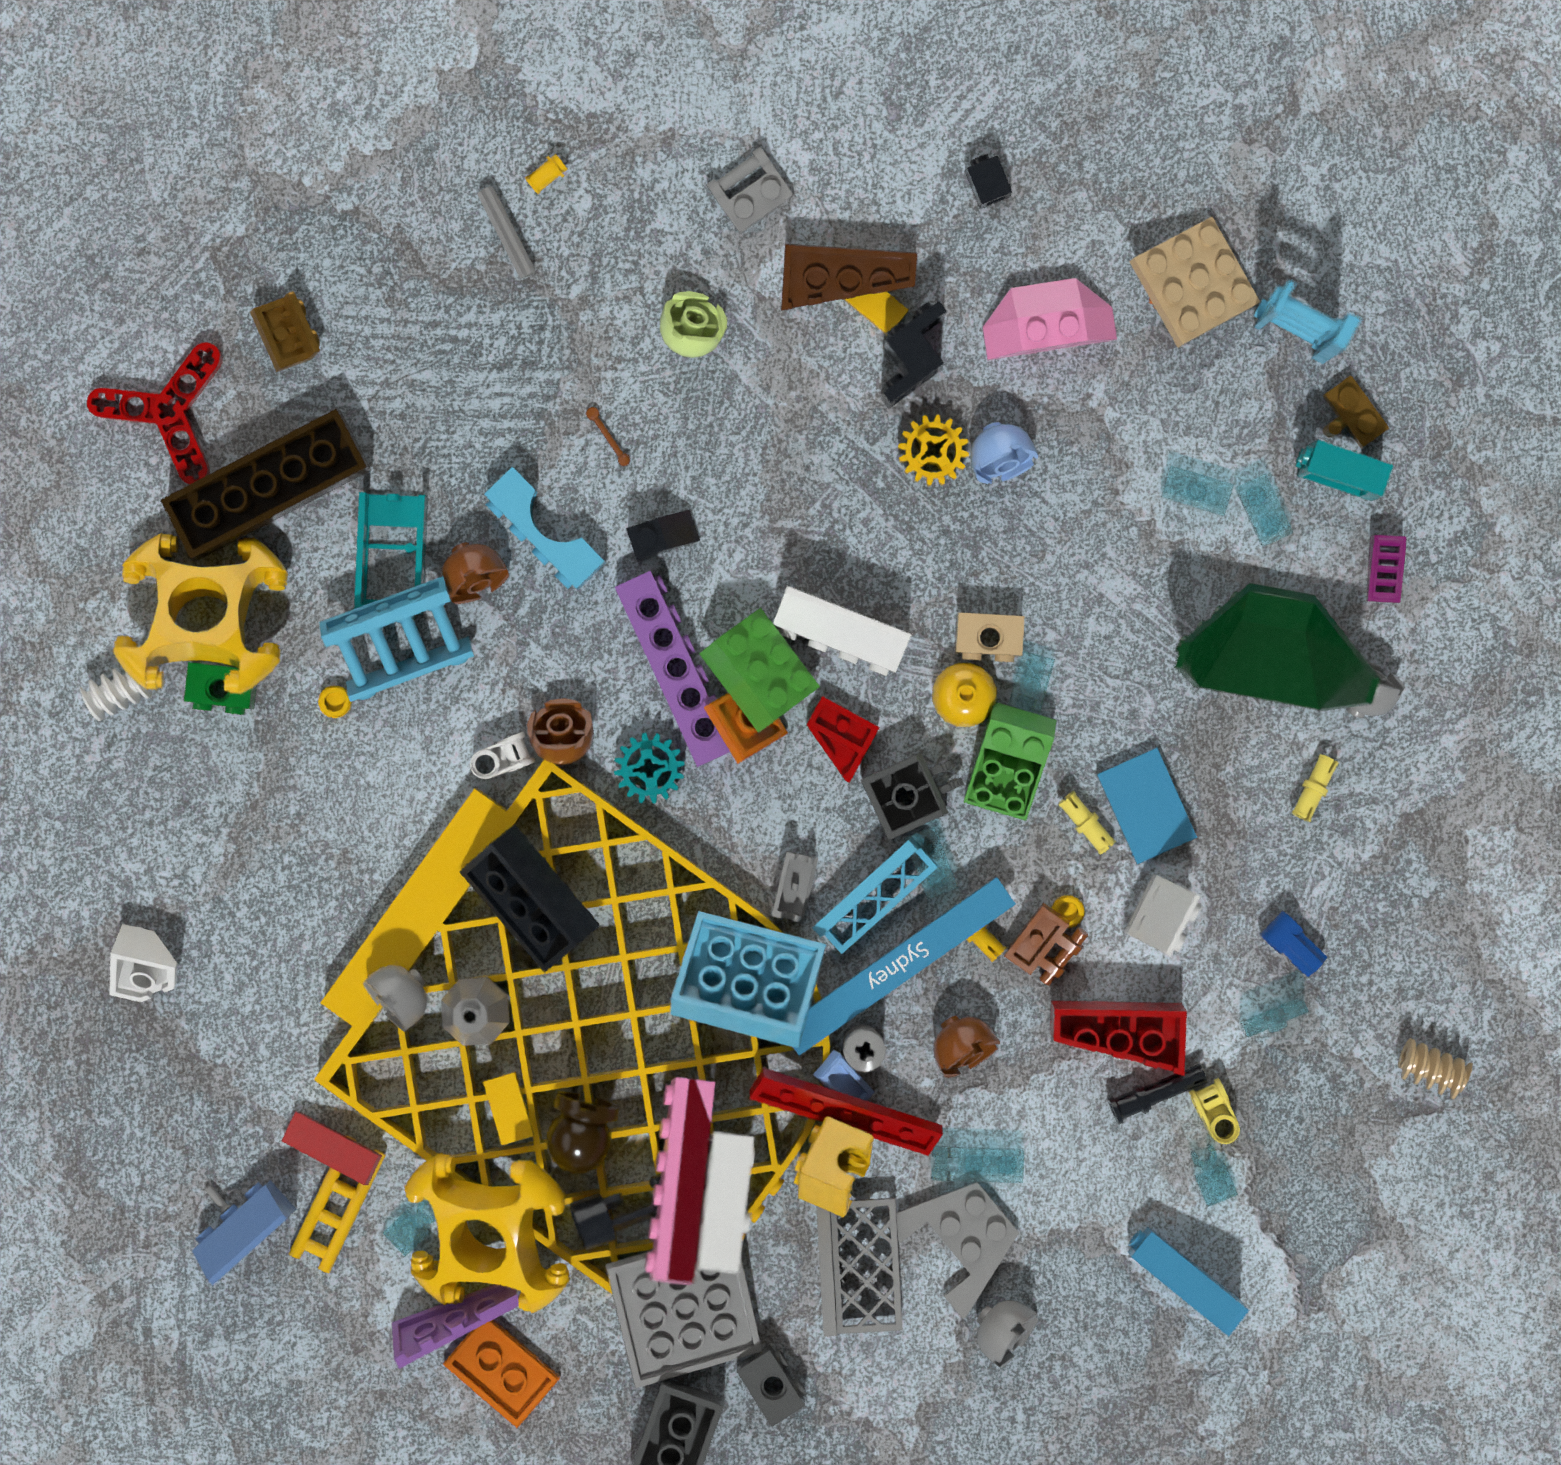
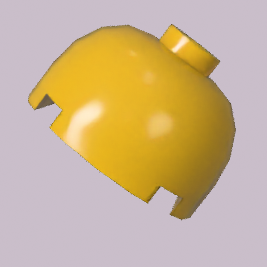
[932,663,997,727]

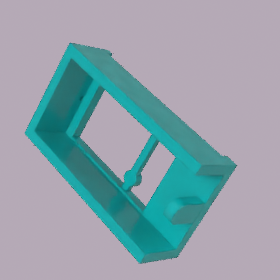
[354,492,428,621]

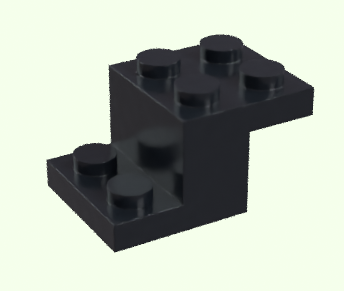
[881,301,947,410]

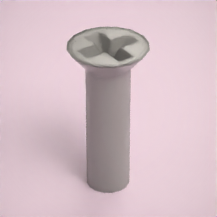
[205,1185,232,1214]

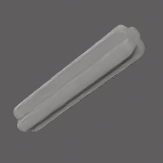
[478,186,535,279]

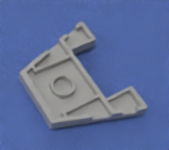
[881,1180,1019,1319]

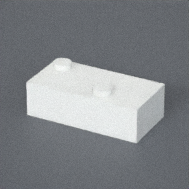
[695,1132,755,1274]

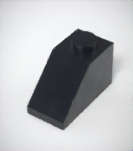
[626,510,700,562]

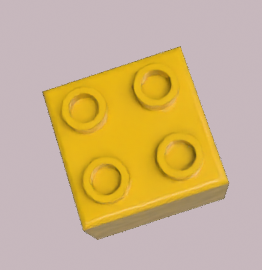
[794,1117,873,1217]

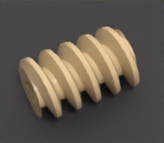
[1398,1038,1473,1100]

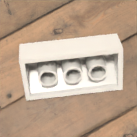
[773,586,912,676]

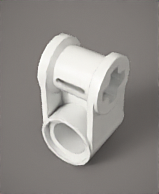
[470,732,536,779]

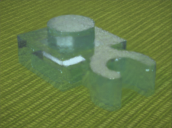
[1190,1144,1238,1207]
[383,1199,436,1257]

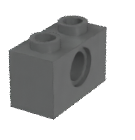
[736,1344,807,1427]

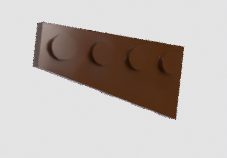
[781,244,917,311]

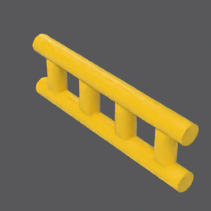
[288,1135,386,1273]

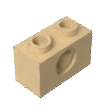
[955,612,1025,662]

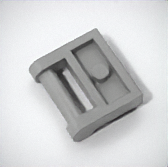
[706,147,793,234]

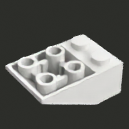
[1124,874,1202,956]

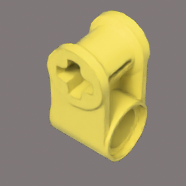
[1188,1078,1240,1144]

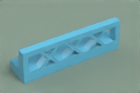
[812,837,939,954]

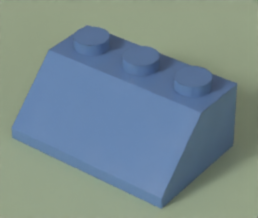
[192,1180,296,1286]

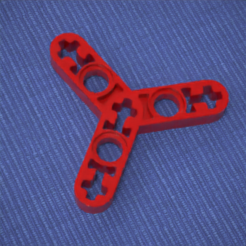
[87,342,223,484]

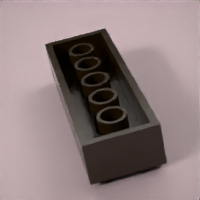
[160,408,371,561]

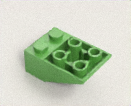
[964,702,1057,821]

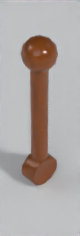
[586,407,631,466]

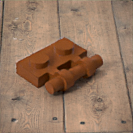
[1004,902,1088,986]

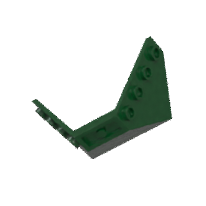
[1175,583,1381,711]

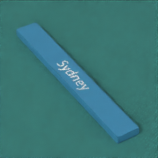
[793,877,1016,1056]

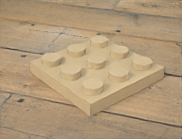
[1129,217,1260,347]

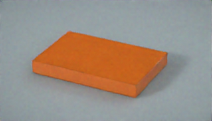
[443,1319,561,1428]

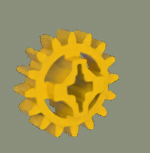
[898,414,969,487]

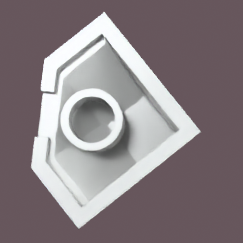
[109,924,177,1002]

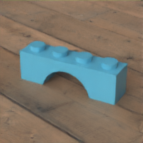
[484,467,606,590]

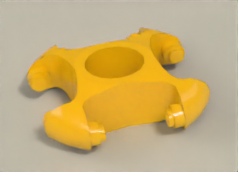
[113,533,288,694]
[404,1152,570,1314]

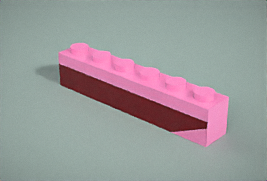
[645,1077,715,1285]

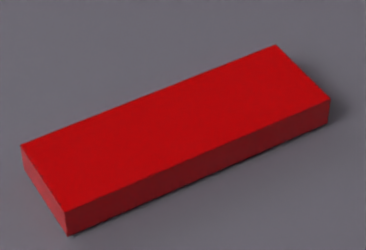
[282,1112,382,1185]

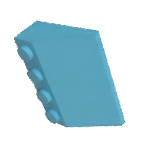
[670,911,826,1048]

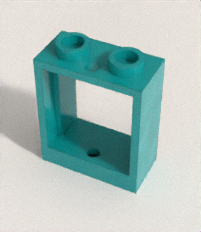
[1295,440,1394,501]

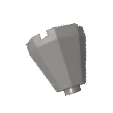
[441,977,510,1046]

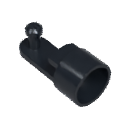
[569,1174,661,1251]

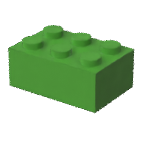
[699,608,820,733]

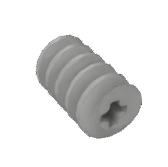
[842,1024,886,1072]

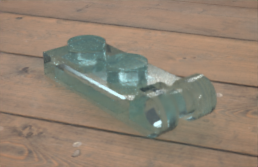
[931,1145,1024,1183]

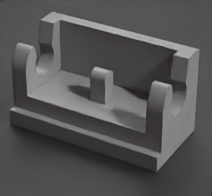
[771,850,818,922]

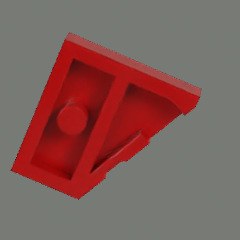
[806,696,880,783]

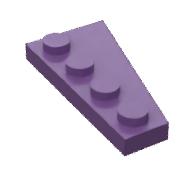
[392,1284,520,1369]

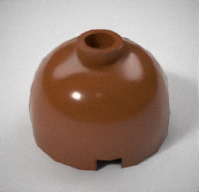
[441,542,509,604]
[527,698,594,765]
[933,1016,1000,1078]

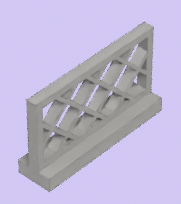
[816,1198,903,1337]

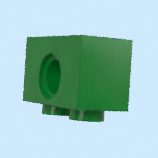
[184,662,257,715]

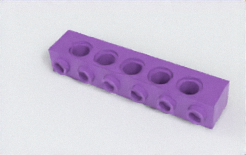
[615,571,730,767]

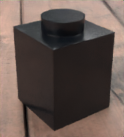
[965,154,1012,209]

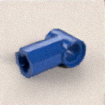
[1260,910,1327,977]

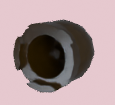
[546,1092,619,1174]

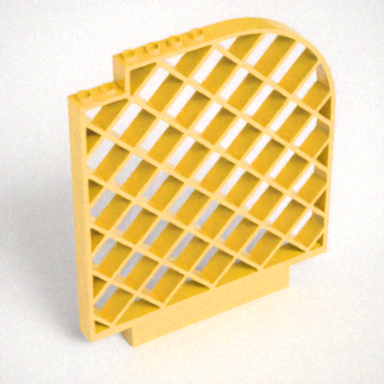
[314,760,830,1294]

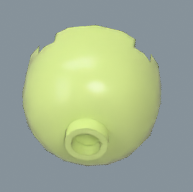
[660,291,727,358]

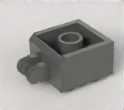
[860,752,964,840]

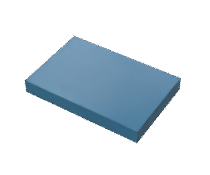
[1096,748,1197,864]

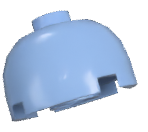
[970,422,1038,484]

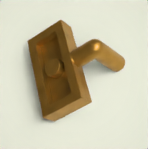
[1323,375,1389,448]

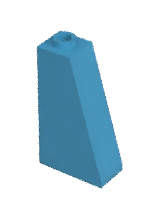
[1128,1227,1249,1337]

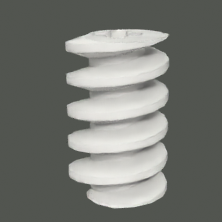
[80,668,153,721]

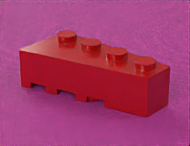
[1050,1000,1187,1076]

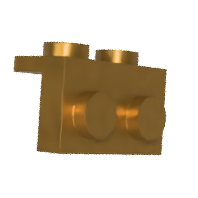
[250,291,320,372]

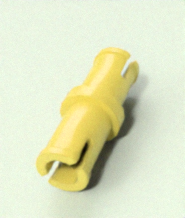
[1291,754,1339,822]
[1058,791,1116,855]

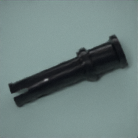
[1107,1063,1208,1125]

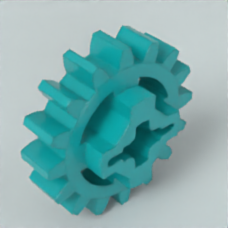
[614,733,685,804]

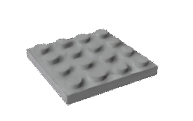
[605,1251,762,1388]

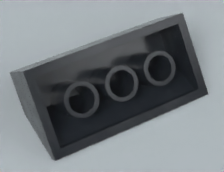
[459,824,601,973]

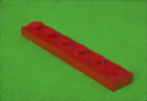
[749,1067,943,1156]

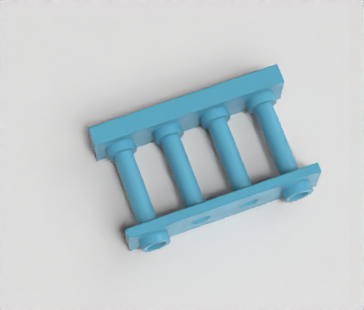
[1253,281,1361,364]
[319,576,474,702]

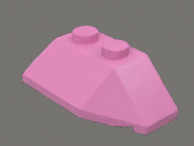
[982,278,1117,360]

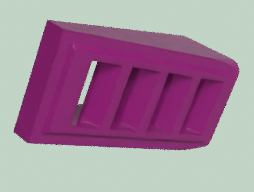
[1367,535,1407,603]

